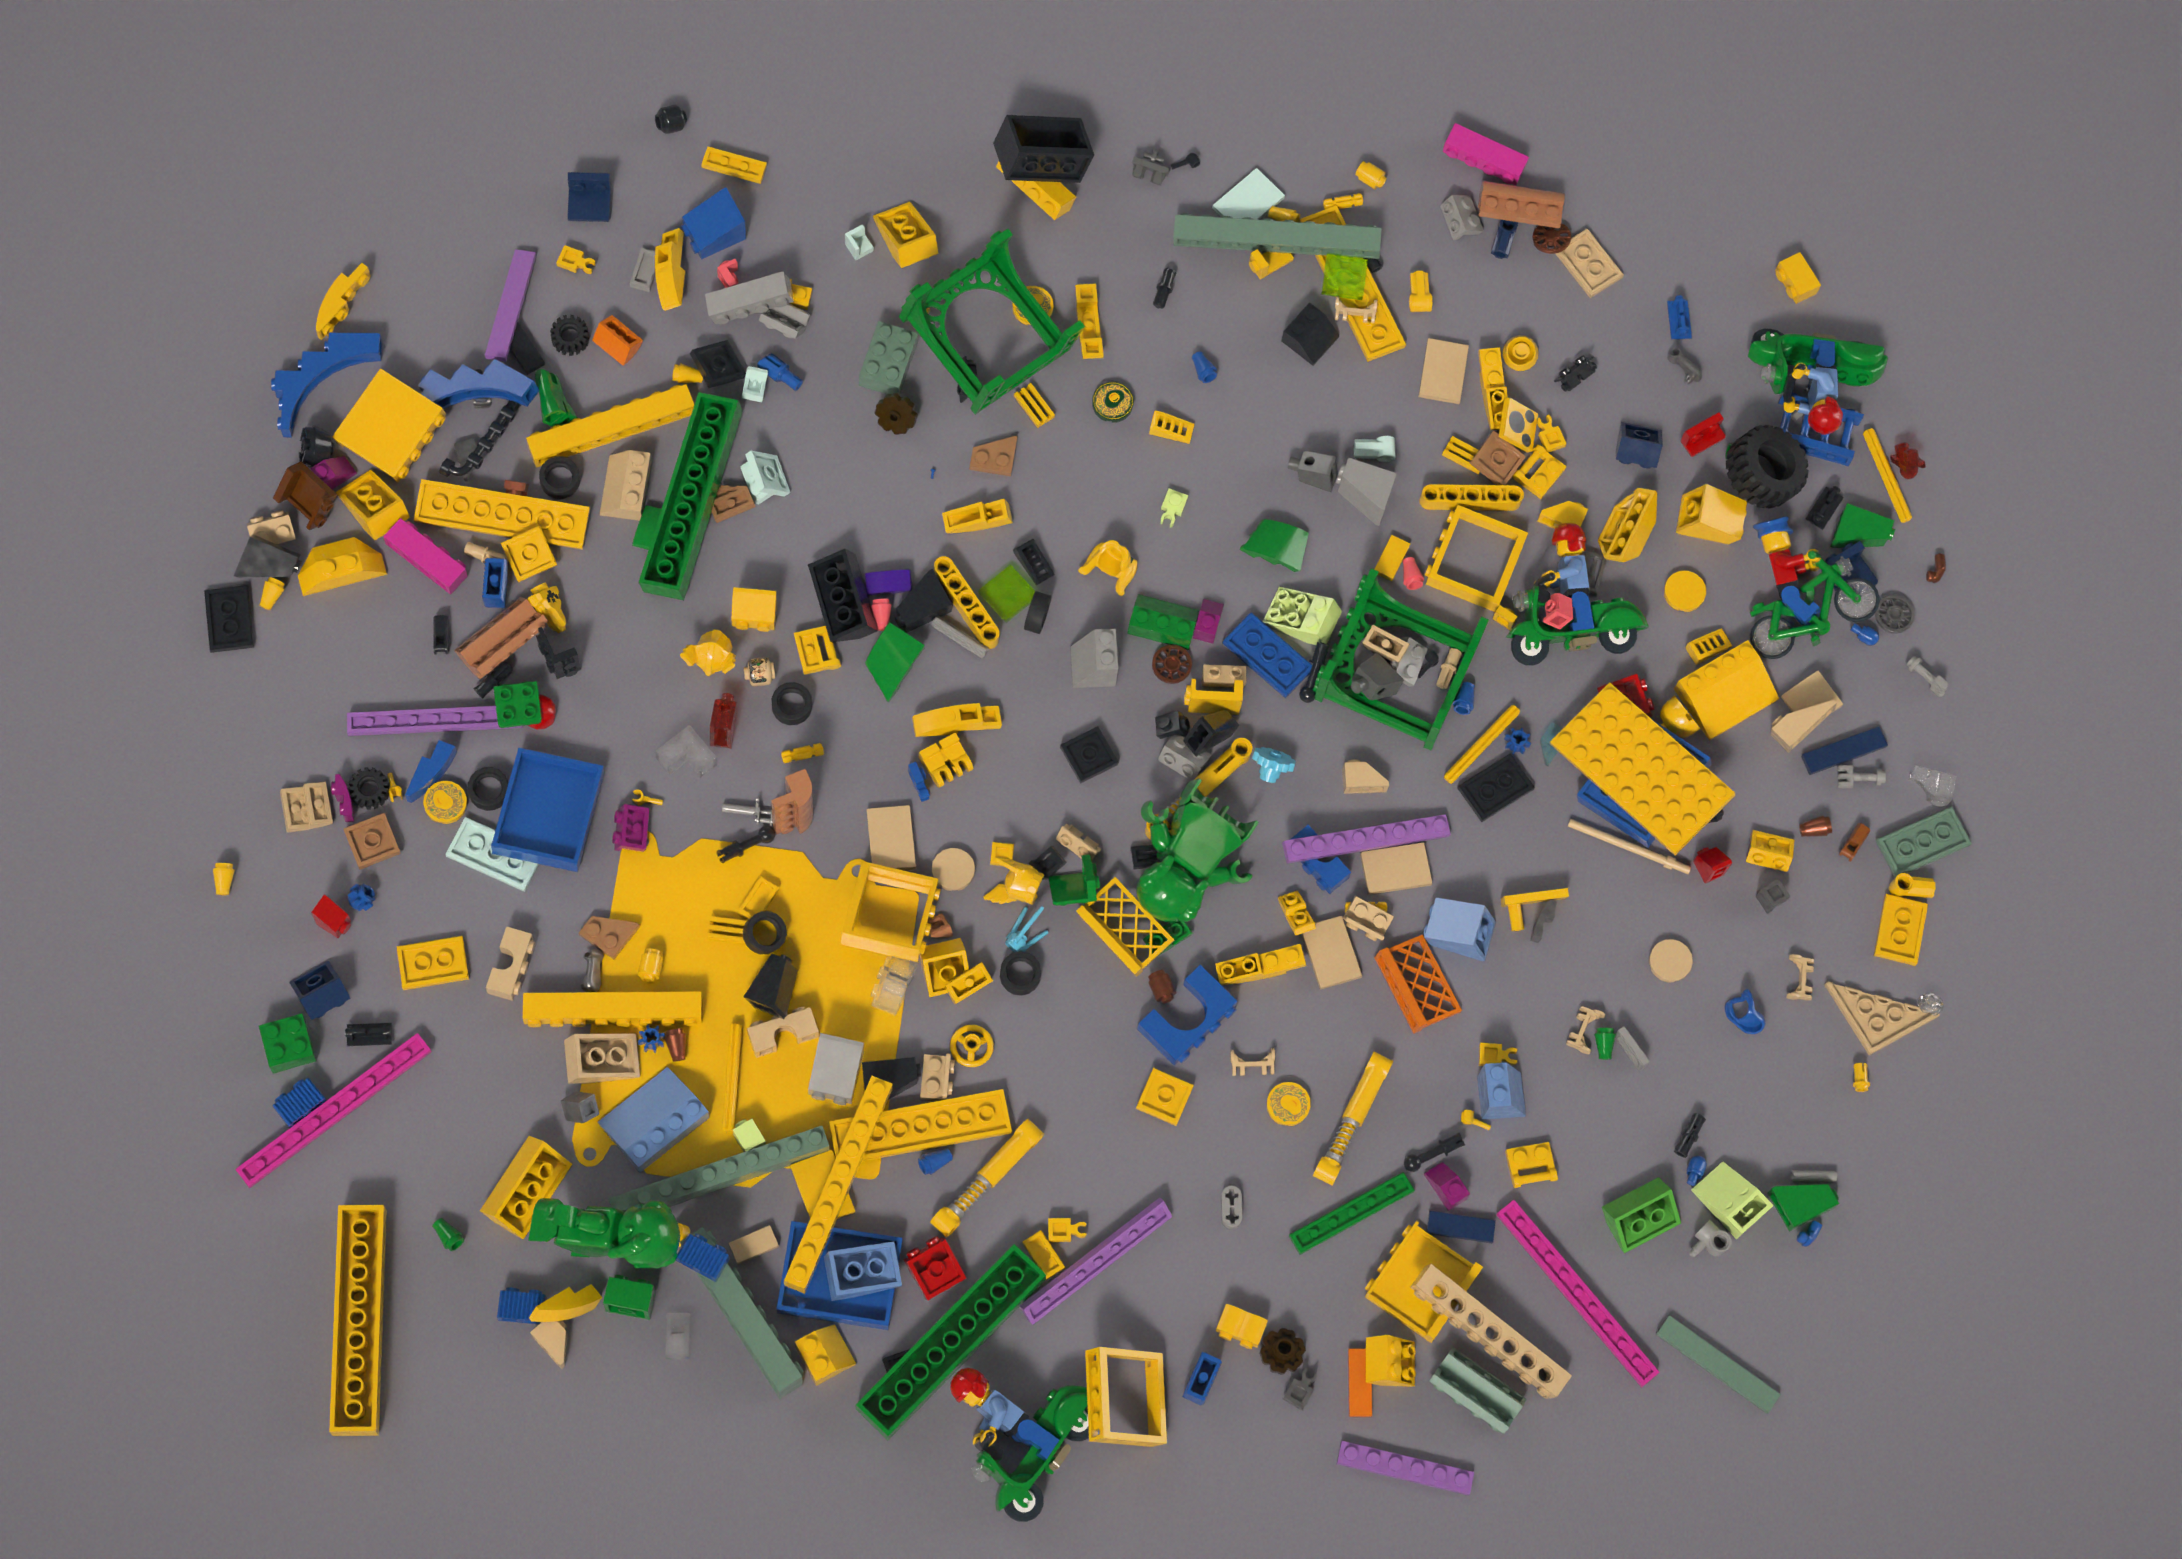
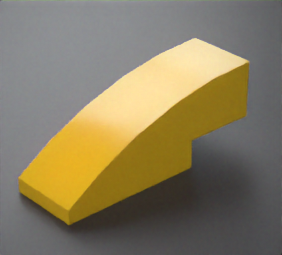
[942,499,1013,533]
[529,1284,602,1322]

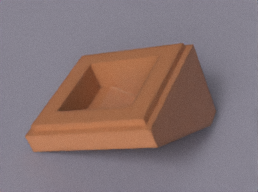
[928,913,953,937]

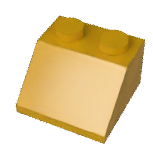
[731,587,777,632]
[920,938,969,997]
[795,1324,856,1386]

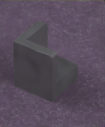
[1756,879,1791,914]
[561,1092,599,1123]

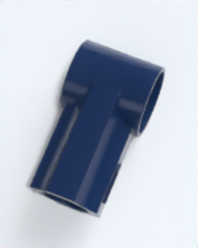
[1491,220,1518,259]

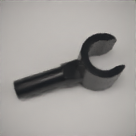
[1171,153,1200,170]
[1418,651,1439,679]

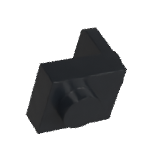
[1155,711,1190,739]
[1028,846,1067,880]

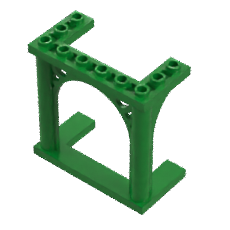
[899,229,1085,415]
[1313,568,1489,750]

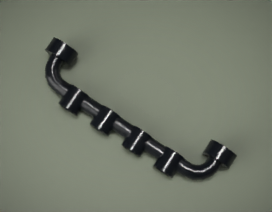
[439,400,517,477]

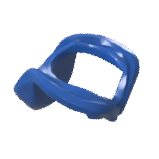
[1725,989,1766,1034]

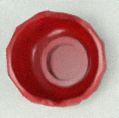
[528,695,556,730]

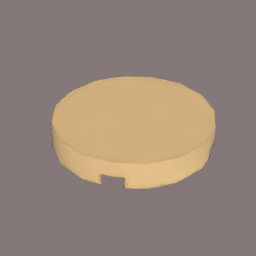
[932,848,975,891]
[1649,939,1693,983]

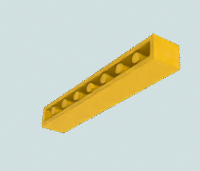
[526,384,694,468]
[523,992,702,1027]

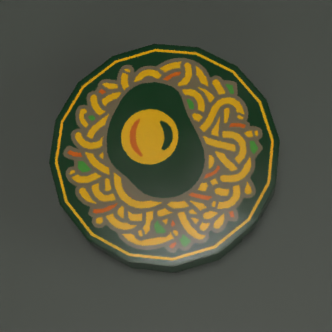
[1092,382,1134,423]

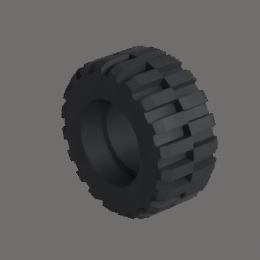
[1726,425,1809,509]

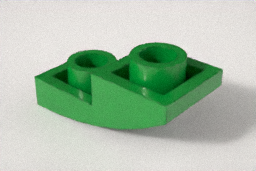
[632,505,661,550]
[1143,921,1193,956]

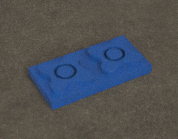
[1222,612,1312,698]

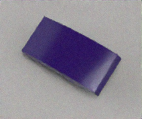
[865,570,912,595]

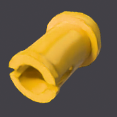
[1853,1063,1870,1092]

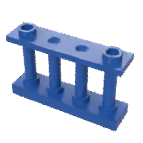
[1778,392,1864,466]

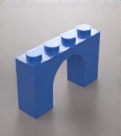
[1137,965,1237,1066]

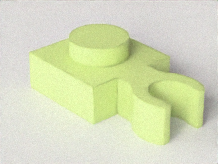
[1160,489,1188,528]

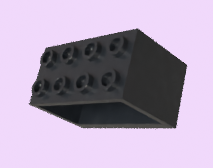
[993,115,1094,183]

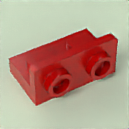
[1680,412,1726,457]

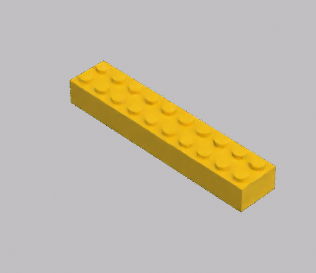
[329,1205,387,1436]

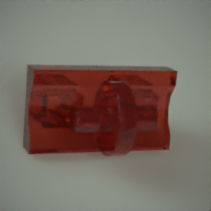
[1890,442,1926,479]

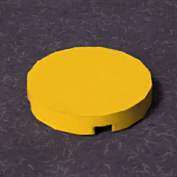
[1664,571,1706,612]

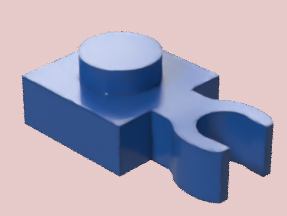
[908,762,930,802]

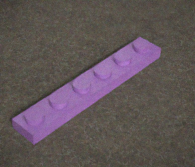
[1336,1441,1474,1496]

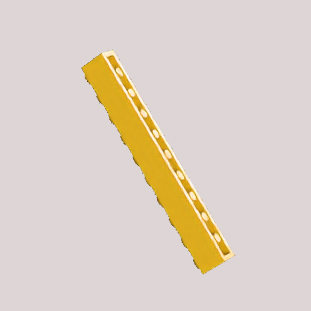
[784,1076,892,1294]

